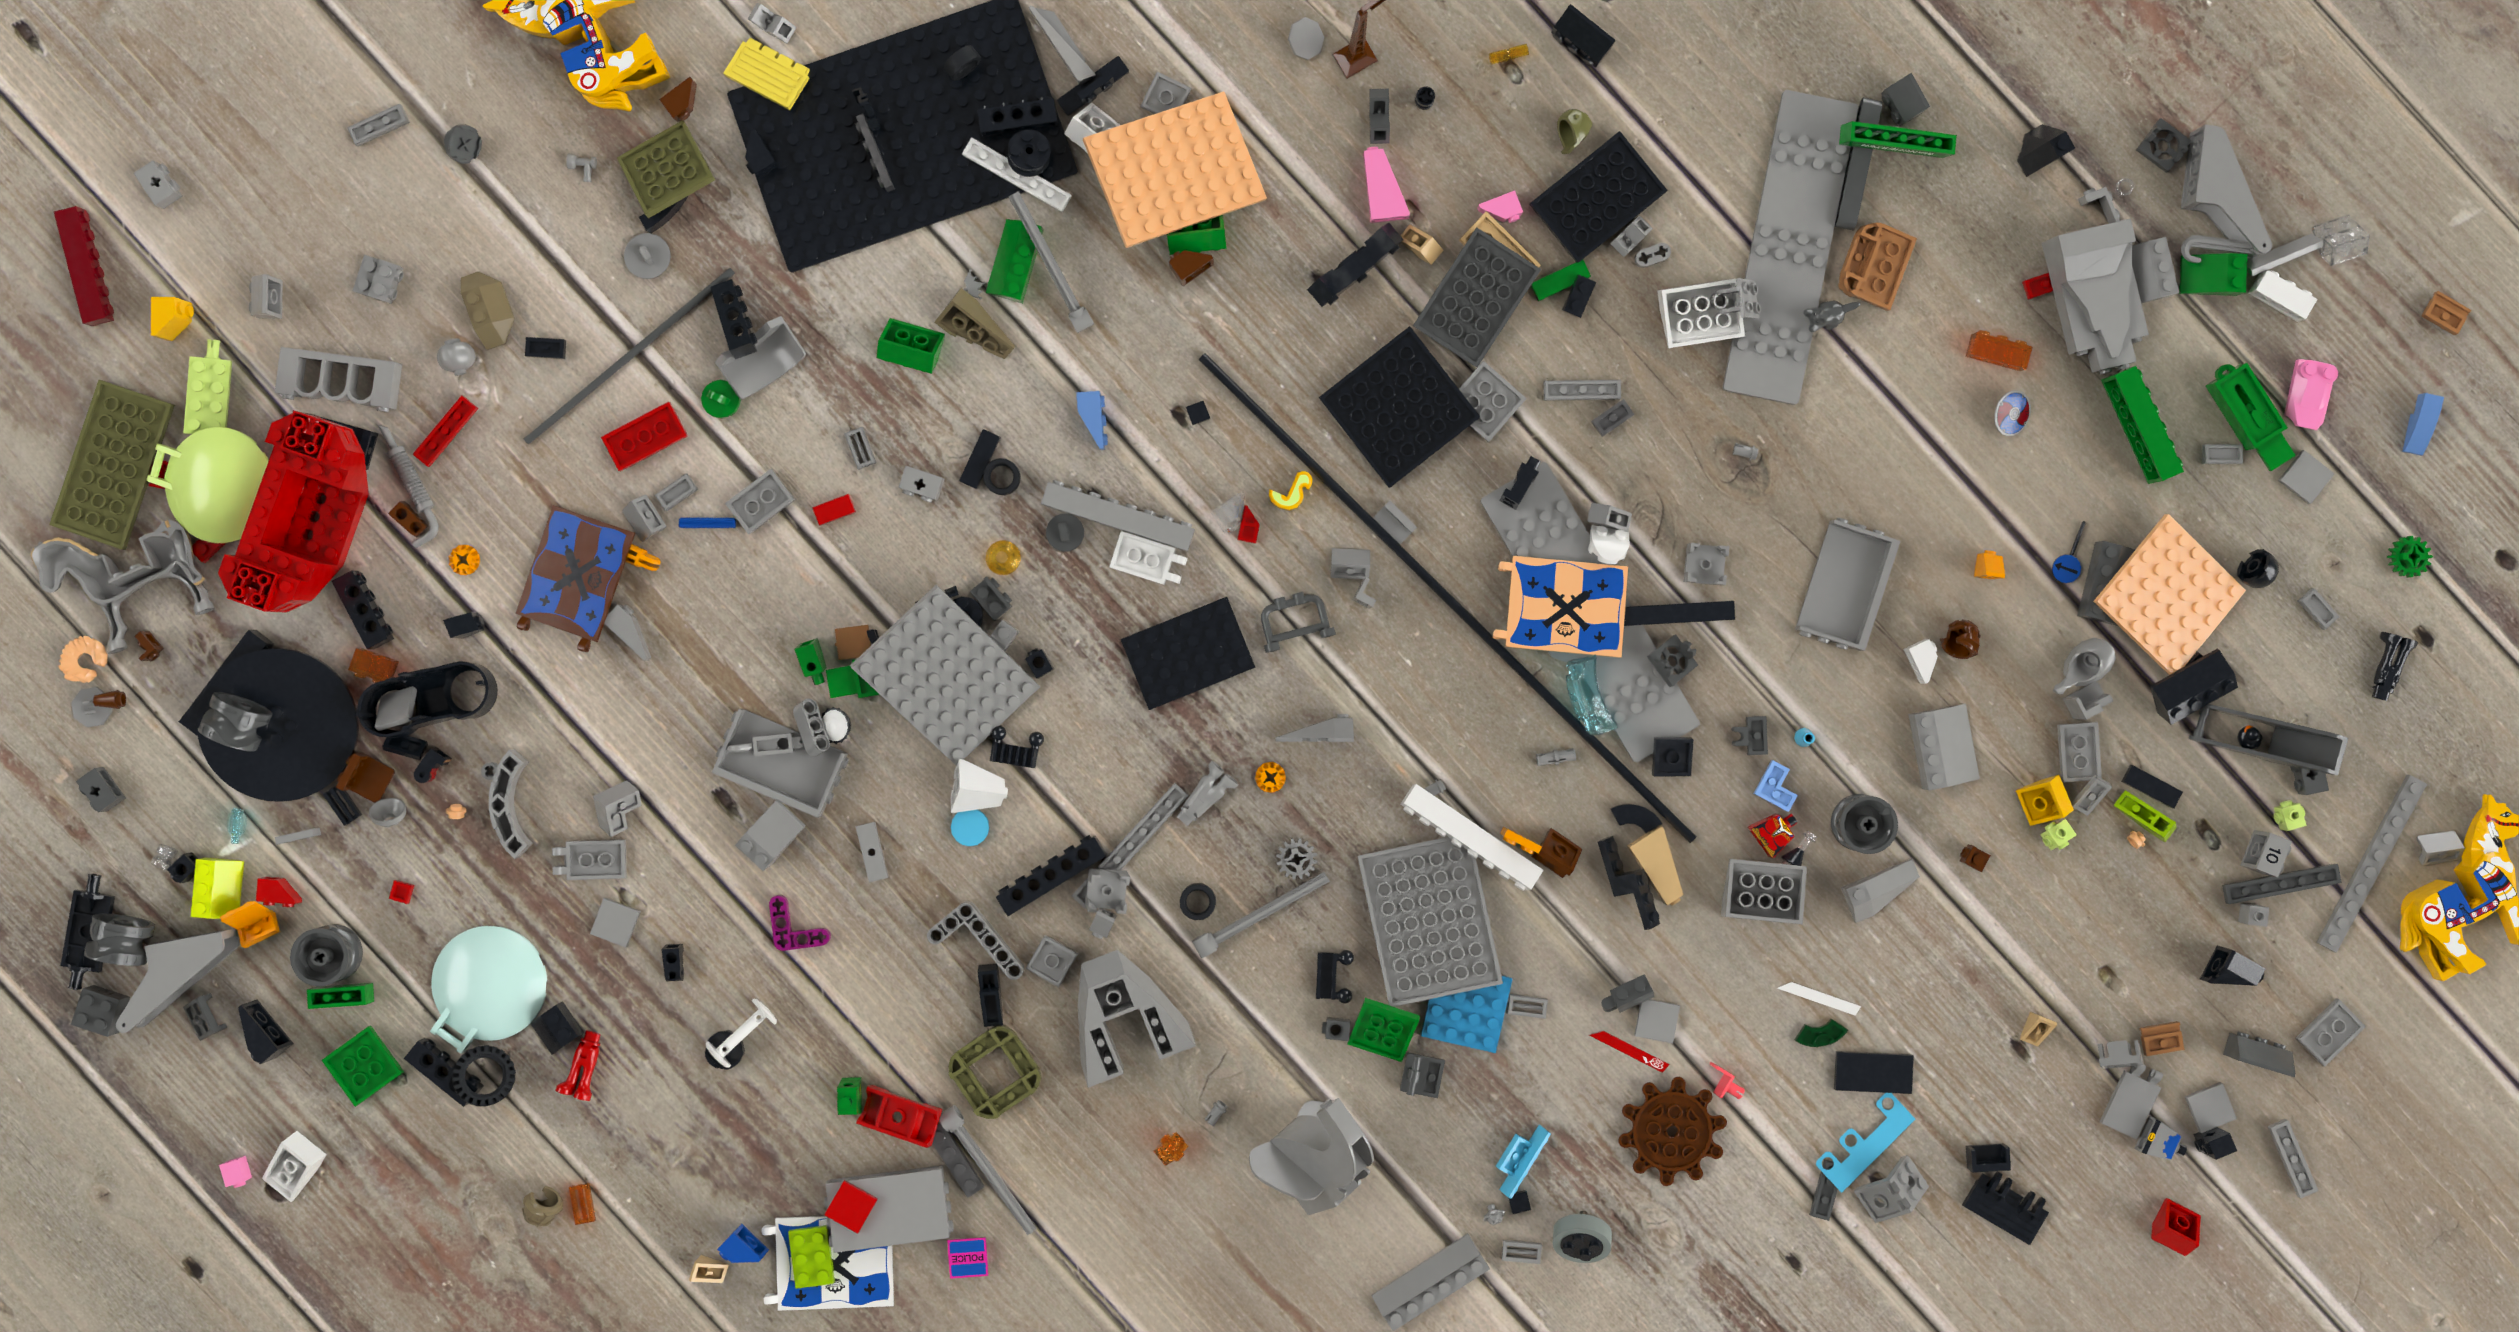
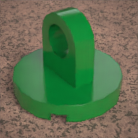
[701,380,741,419]

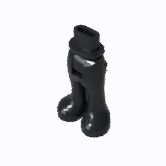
[2372,632,2418,701]

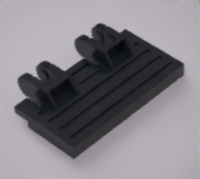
[1962,1171,2049,1245]

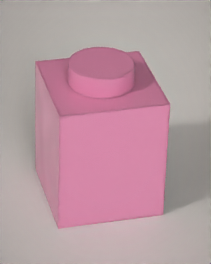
[219,1156,252,1188]

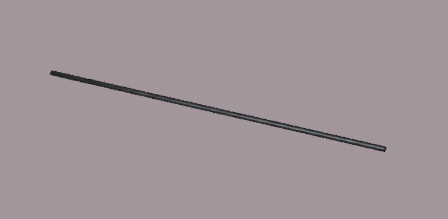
[1199,353,1696,843]

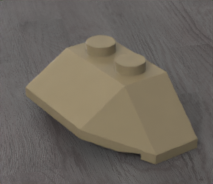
[461,271,515,350]

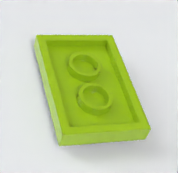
[788,1225,835,1289]

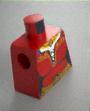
[1748,813,1798,858]

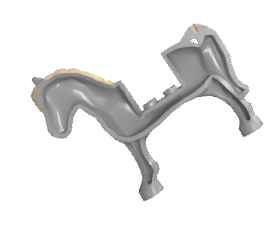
[31,520,215,654]

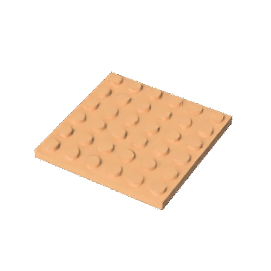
[2093,514,2246,675]

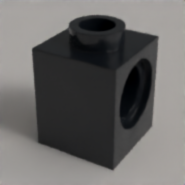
[1025,648,1054,679]
[167,852,198,883]

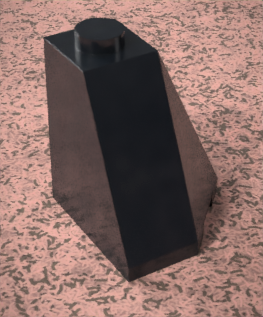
[2017,124,2075,177]
[2200,945,2265,986]

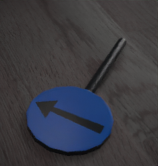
[2052,521,2086,583]

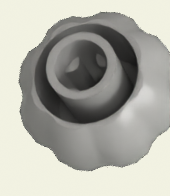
[437,338,476,376]

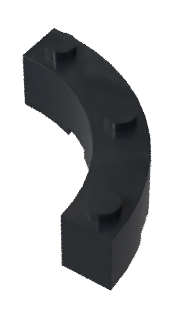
[1307,223,1404,307]

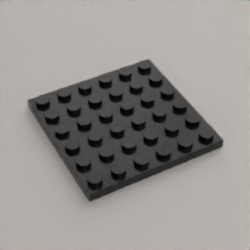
[1319,326,1480,488]

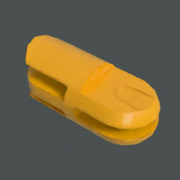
[626,544,661,571]

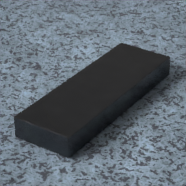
[959,429,1001,489]
[2121,765,2183,809]

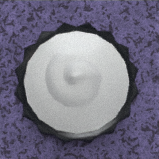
[822,707,851,744]

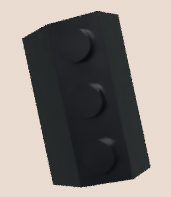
[1551,4,1616,68]

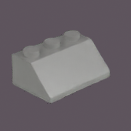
[2132,237,2179,303]

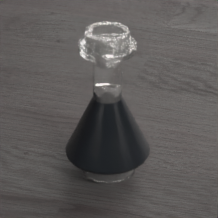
[1781,831,1817,866]

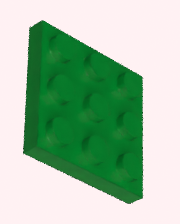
[1347,998,1420,1062]
[322,1025,404,1107]

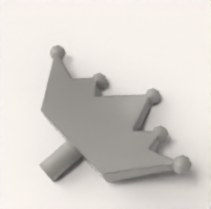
[963,269,986,300]

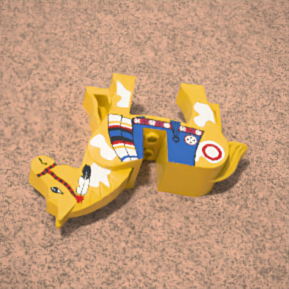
[483,0,671,112]
[2400,794,2519,981]

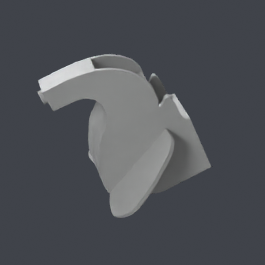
[1249,1098,1374,1215]

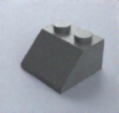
[1881,73,1930,127]

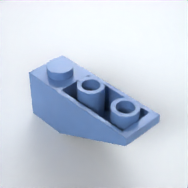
[1076,391,1108,450]

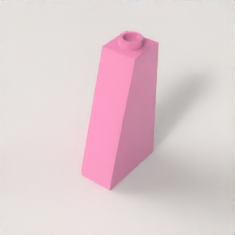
[1363,147,1410,223]

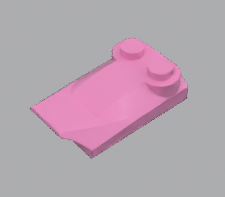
[2284,359,2338,430]

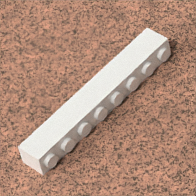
[1400,784,1543,891]

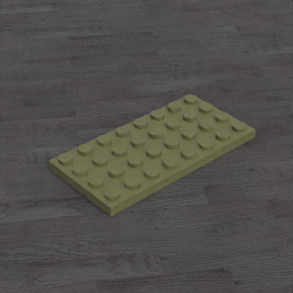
[49,380,175,550]

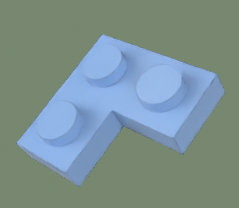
[1753,760,1798,812]

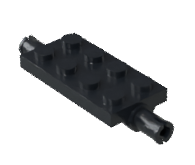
[60,874,115,990]

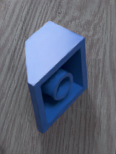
[717,1224,769,1263]

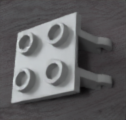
[1716,278,1761,319]

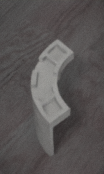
[715,316,806,400]

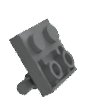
[1400,1052,1445,1098]

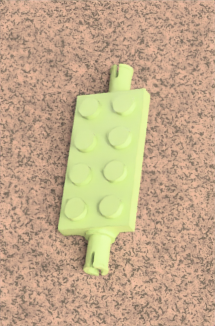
[183,339,232,434]

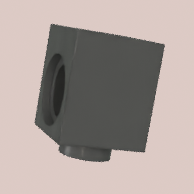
[1322,1017,1350,1041]

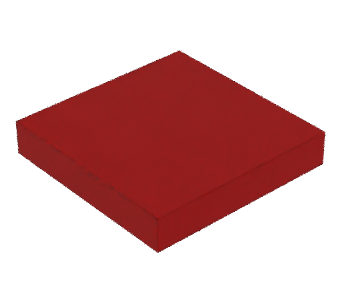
[824,1180,878,1234]

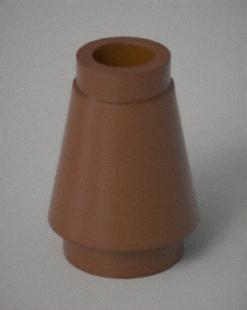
[93,690,126,709]

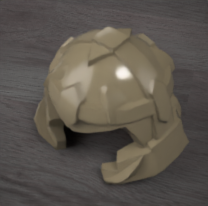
[522,1186,564,1227]

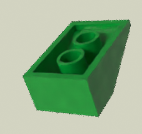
[2179,253,2248,296]

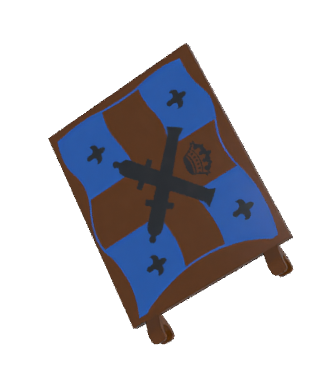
[515,505,635,652]

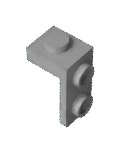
[2078,187,2120,224]

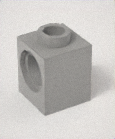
[2239,903,2269,927]

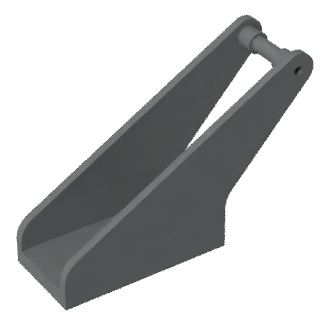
[2189,704,2348,776]

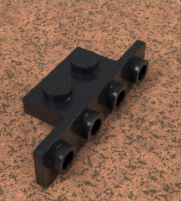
[1057,56,1129,116]

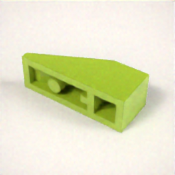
[2114,790,2177,842]

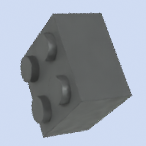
[71,985,130,1037]

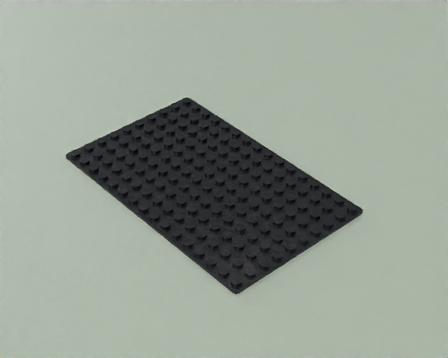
[727,0,1078,273]

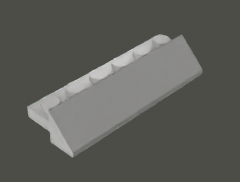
[1372,1233,1490,1331]

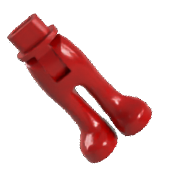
[555,1030,601,1101]

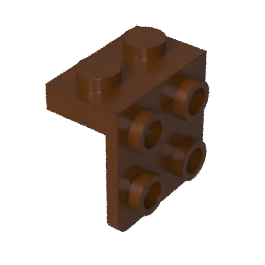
[336,752,395,803]

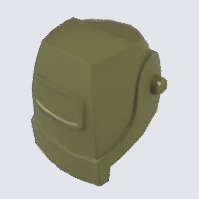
[1557,109,1592,154]

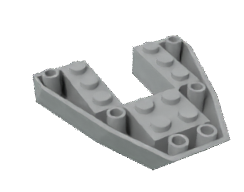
[1078,950,1196,1088]

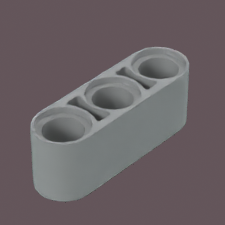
[793,699,830,757]

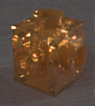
[1154,1132,1189,1166]

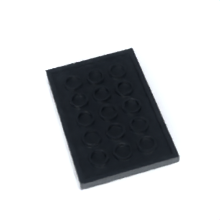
[1529,131,1668,263]
[1120,597,1256,710]

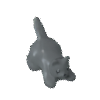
[1804,300,1861,332]

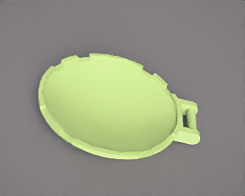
[146,427,269,543]

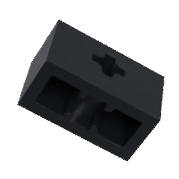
[2193,1127,2237,1160]

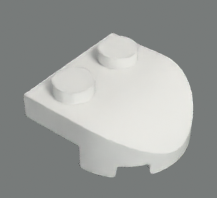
[1588,525,1630,564]

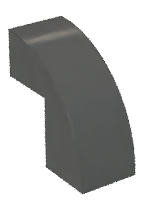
[1369,88,1390,144]

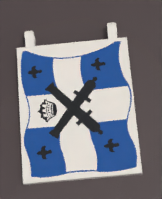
[762,1216,894,1311]

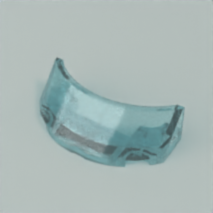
[1566,654,1618,735]

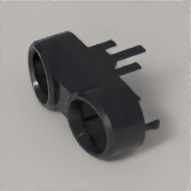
[354,661,498,738]

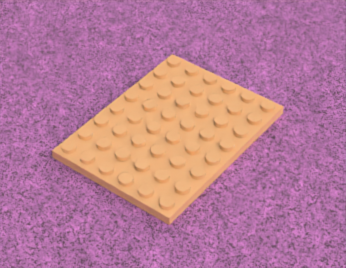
[1083,92,1267,248]

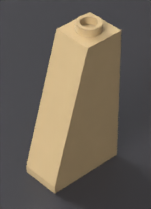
[1627,826,1683,906]

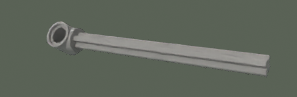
[1008,191,1094,333]
[1192,872,1330,958]
[939,1105,1037,1235]

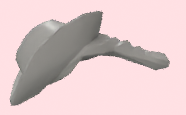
[2053,638,2116,695]

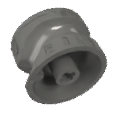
[198,692,272,751]
[1831,794,1898,854]
[84,914,155,966]
[290,924,363,987]

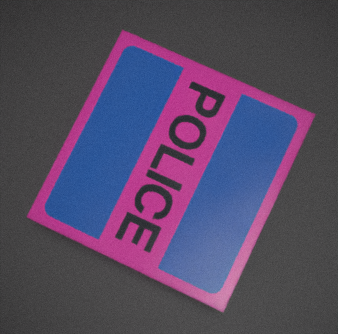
[947,1237,989,1279]

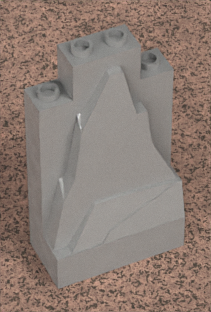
[2042,219,2149,375]

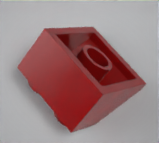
[2151,1198,2201,1256]

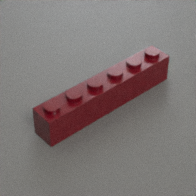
[54,206,114,326]

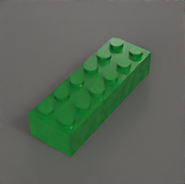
[2101,366,2184,484]

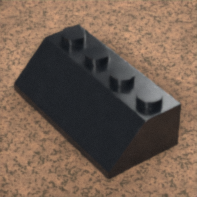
[2150,648,2238,725]

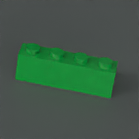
[986,219,1044,304]

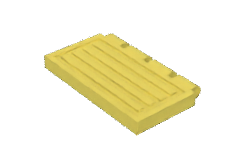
[723,38,810,110]

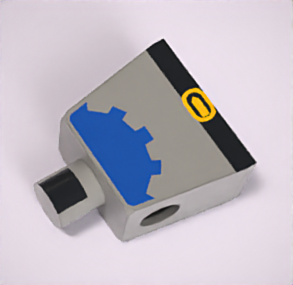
[2134,1116,2187,1160]

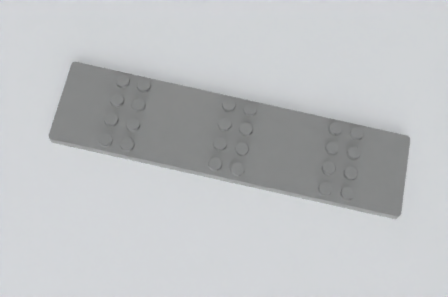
[1722,90,1858,405]
[1480,462,1700,762]

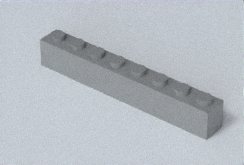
[1041,480,1195,552]

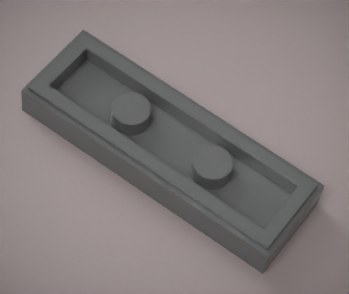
[1809,1159,1838,1221]

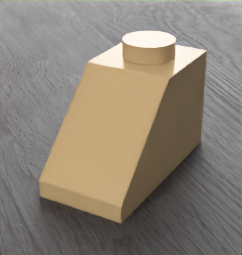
[1400,225,1444,265]

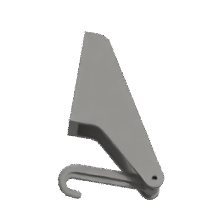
[2181,125,2272,263]

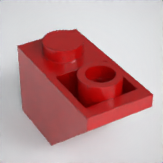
[256,877,302,907]

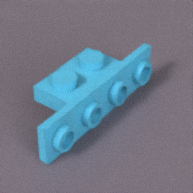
[1496,1125,1551,1199]

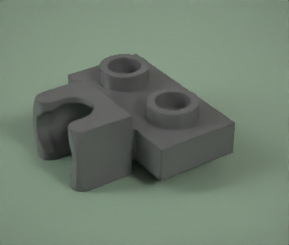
[1731,716,1768,755]

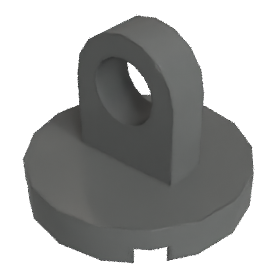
[444,124,482,164]
[1046,514,1084,552]

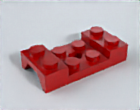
[856,1085,942,1148]

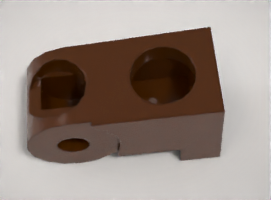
[388,501,428,537]

